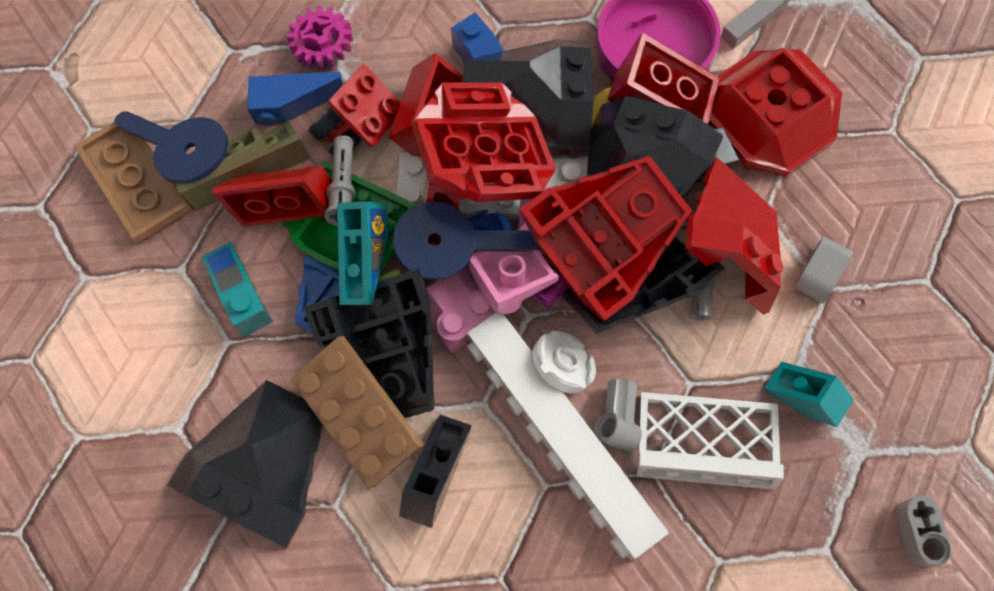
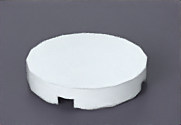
[532,331,596,394]

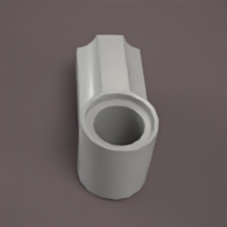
[595,378,641,453]

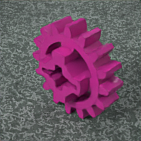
[286,6,354,69]

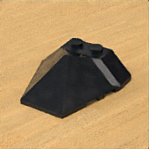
[462,40,594,150]
[587,96,723,197]
[561,236,727,334]
[303,268,435,418]
[167,380,323,548]

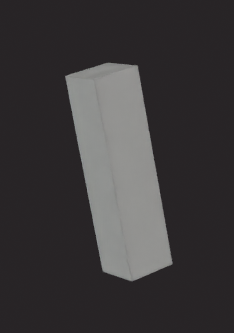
[721,0,789,49]

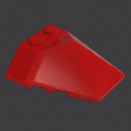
[519,156,692,321]
[686,157,783,315]

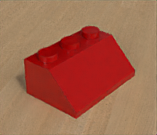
[607,33,720,124]
[388,53,463,157]
[212,166,332,227]

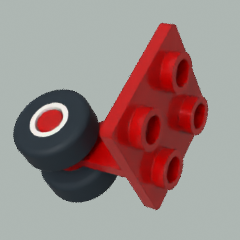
[309,64,400,155]

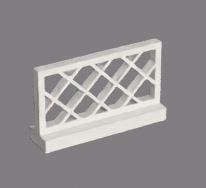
[636,392,784,490]

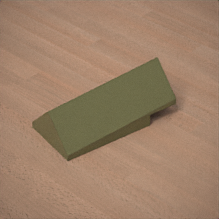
[176,120,311,210]

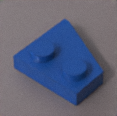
[295,255,339,335]

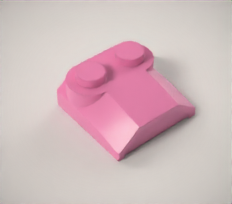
[468,229,559,314]
[426,267,496,354]

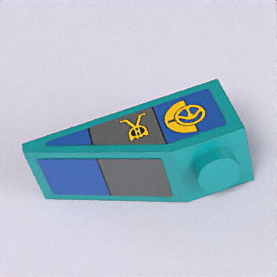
[337,201,388,305]
[202,242,273,337]

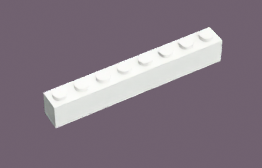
[466,312,669,562]

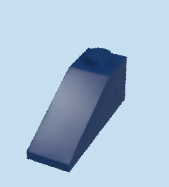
[451,12,504,60]
[247,71,344,126]

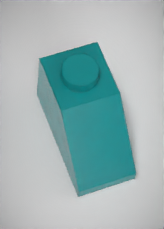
[764,361,854,427]

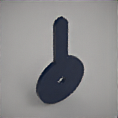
[114,111,229,184]
[393,201,541,280]

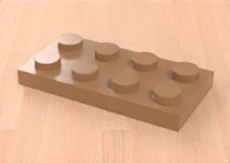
[74,122,192,243]
[290,336,424,489]

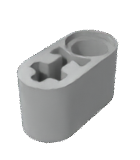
[793,236,853,304]
[895,496,952,569]

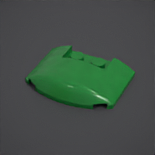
[281,160,417,273]

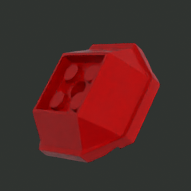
[708,48,843,177]
[412,83,556,202]

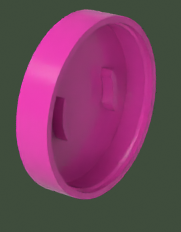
[596,0,721,79]

